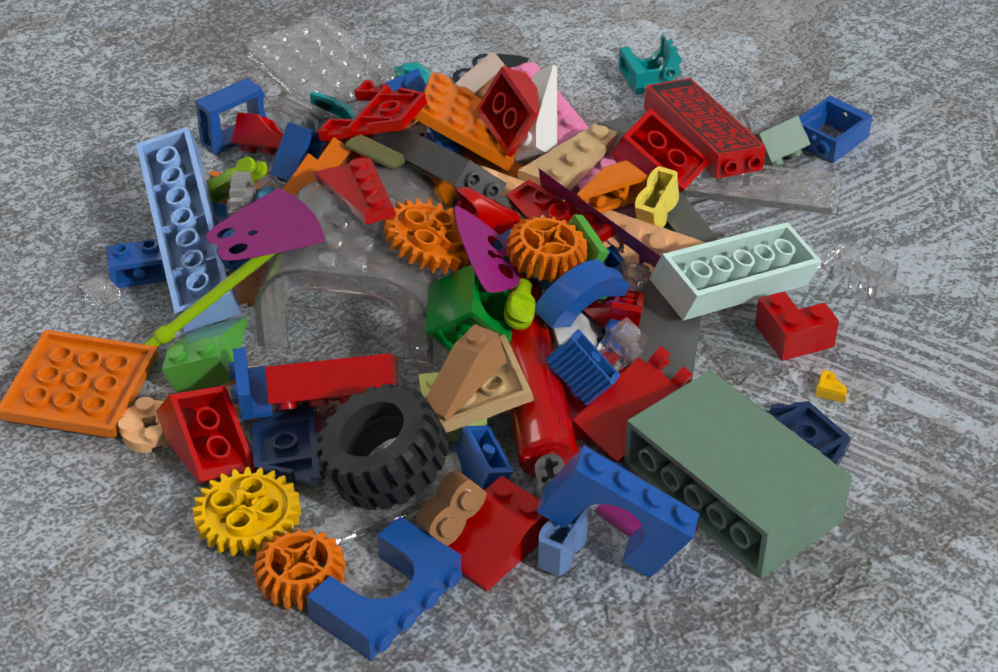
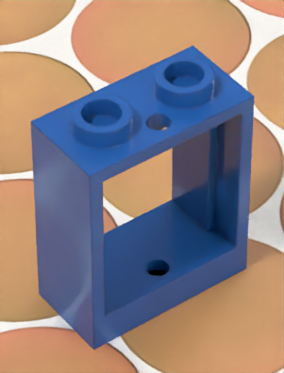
[195,78,267,155]
[799,95,873,163]

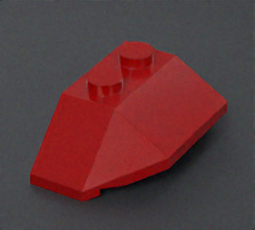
[583,283,646,339]

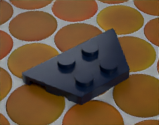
[766,401,851,466]
[252,402,322,487]

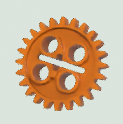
[382,198,471,274]

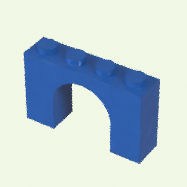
[536,445,699,578]
[307,516,462,661]

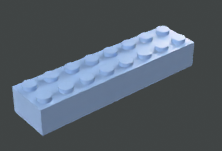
[136,127,241,333]

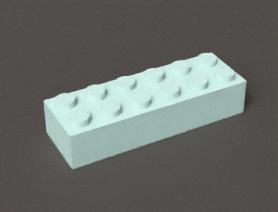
[649,222,822,321]

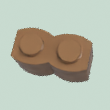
[415,470,487,546]

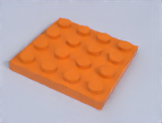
[414,71,515,171]
[0,329,159,439]

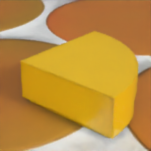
[815,369,847,403]

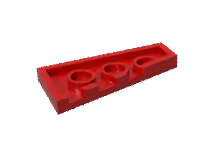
[506,179,616,243]

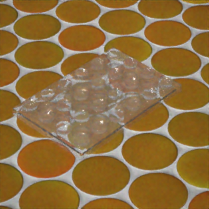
[243,14,395,112]

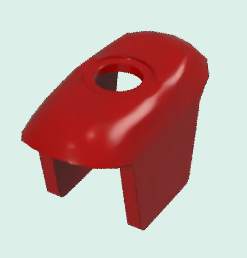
[453,187,521,257]

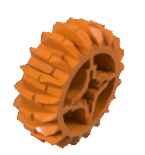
[506,215,588,283]
[253,527,346,611]

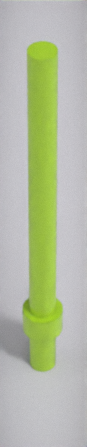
[143,253,277,348]

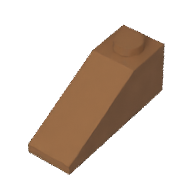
[426,324,507,421]

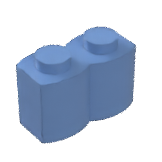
[538,506,590,576]

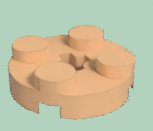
[118,397,170,453]

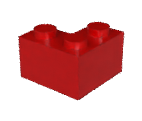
[755,291,839,361]

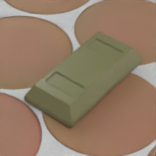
[345,134,405,170]

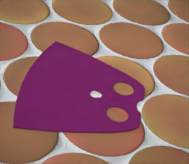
[206,188,325,261]

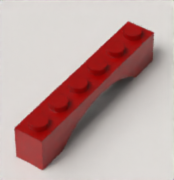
[231,112,372,164]

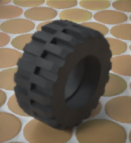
[317,384,449,510]

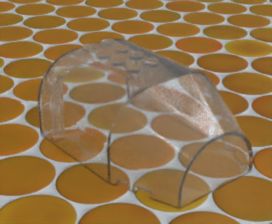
[254,160,452,364]

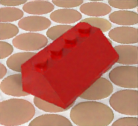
[265,353,398,410]

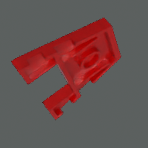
[317,80,427,141]

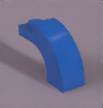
[535,259,630,328]

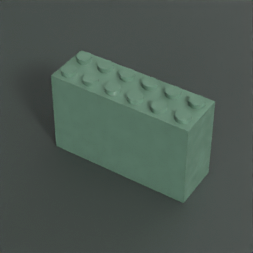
[624,370,852,579]

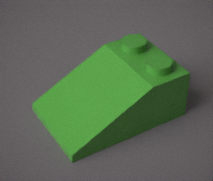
[162,316,248,393]

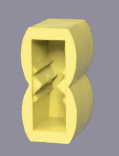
[635,166,679,228]

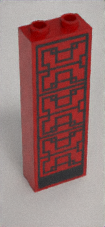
[644,78,766,179]

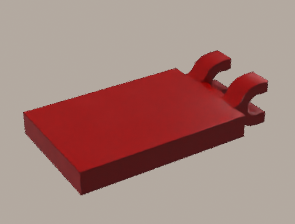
[573,346,693,463]

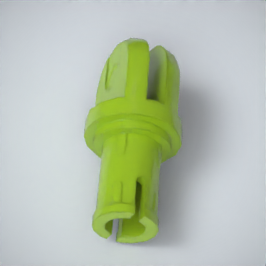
[504,278,536,330]

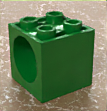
[424,264,512,352]

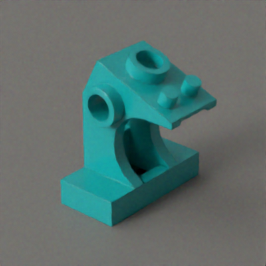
[618,34,682,95]

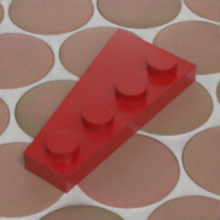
[315,158,396,225]

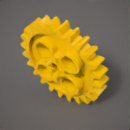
[192,467,301,557]

